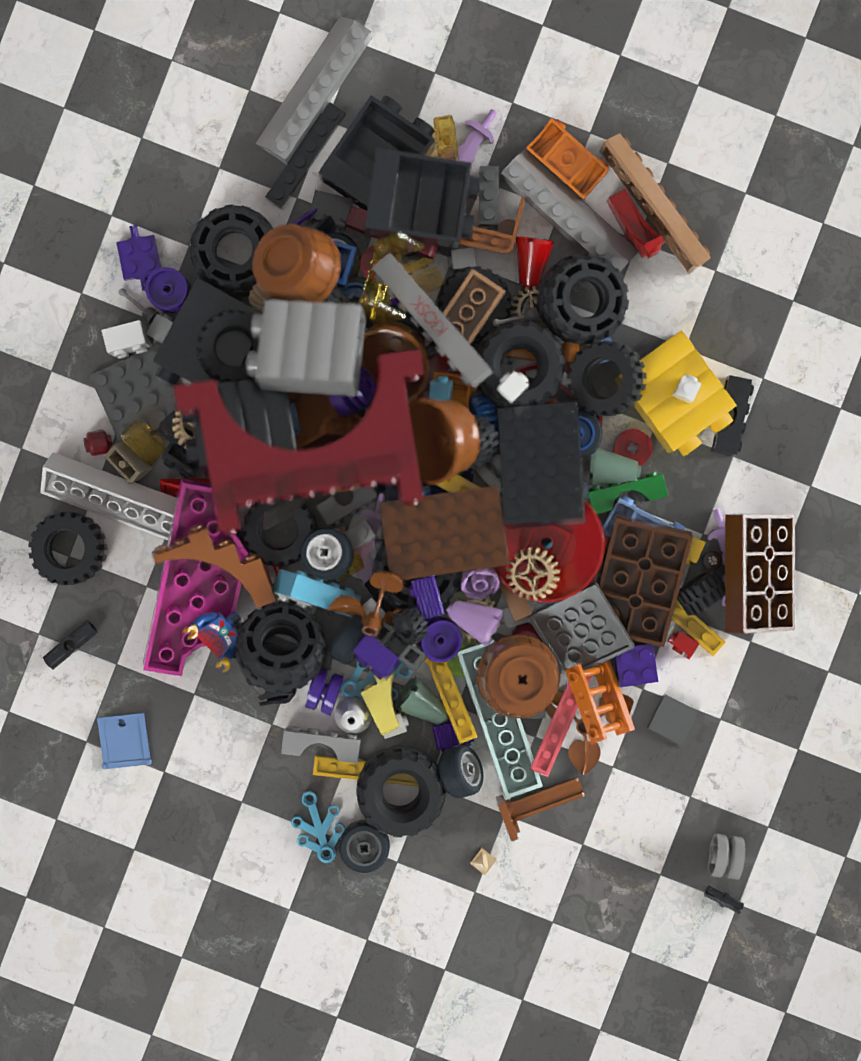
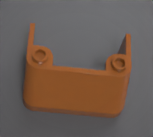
[459,197,525,255]

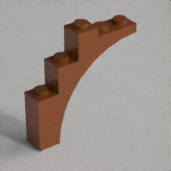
[152,524,275,608]

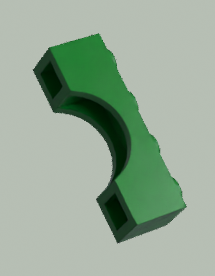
[588,472,668,514]

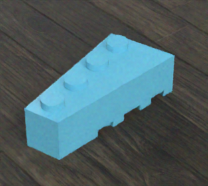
[272,569,361,618]

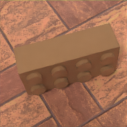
[433,269,505,345]

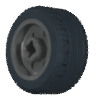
[339,820,390,873]

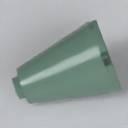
[588,448,641,485]
[395,676,449,725]

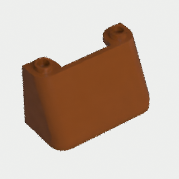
[288,392,353,451]

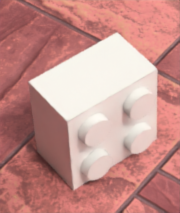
[101,320,152,359]

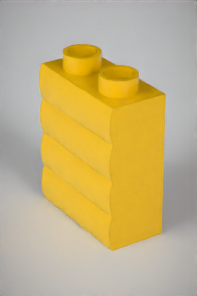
[614,330,737,456]

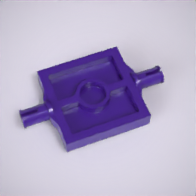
[116,225,161,291]

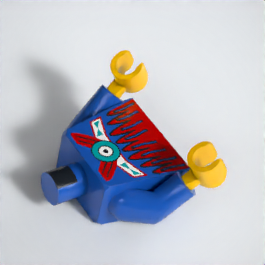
[183,611,242,672]

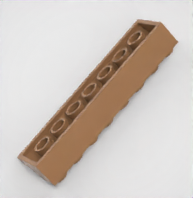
[599,133,711,274]

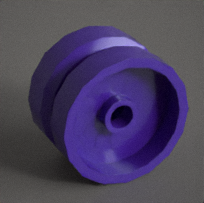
[145,267,191,314]
[415,615,462,662]
[305,668,344,716]

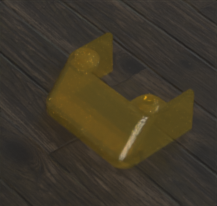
[359,232,424,324]

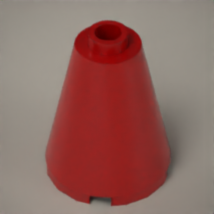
[515,236,554,290]

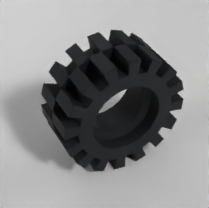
[392,607,428,645]

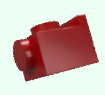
[667,630,700,660]

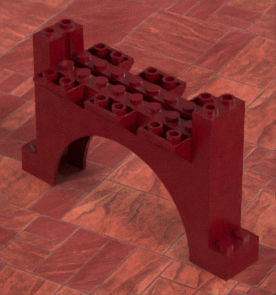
[174,349,424,535]

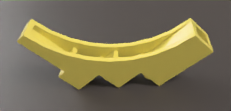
[361,626,400,736]

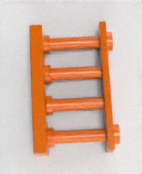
[565,659,635,744]

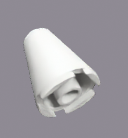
[334,696,372,734]

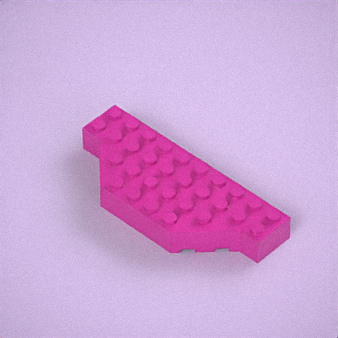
[143,478,248,676]

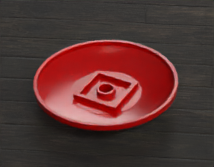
[493,500,605,602]

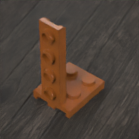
[496,777,585,842]

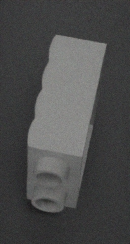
[247,300,366,396]

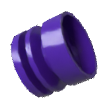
[328,367,376,417]

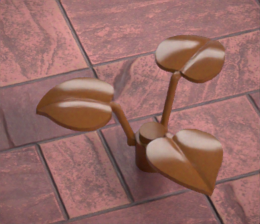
[328,571,404,636]
[545,691,634,775]

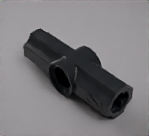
[42,620,98,670]

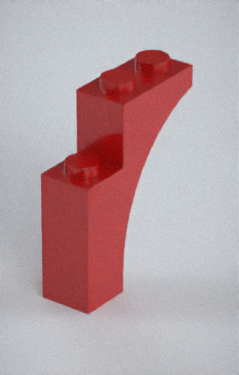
[607,189,665,259]

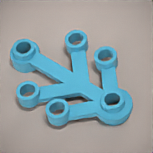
[340,662,412,700]
[291,790,345,863]

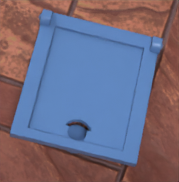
[97,712,152,769]

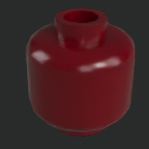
[83,429,113,456]

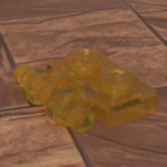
[403,258,445,294]

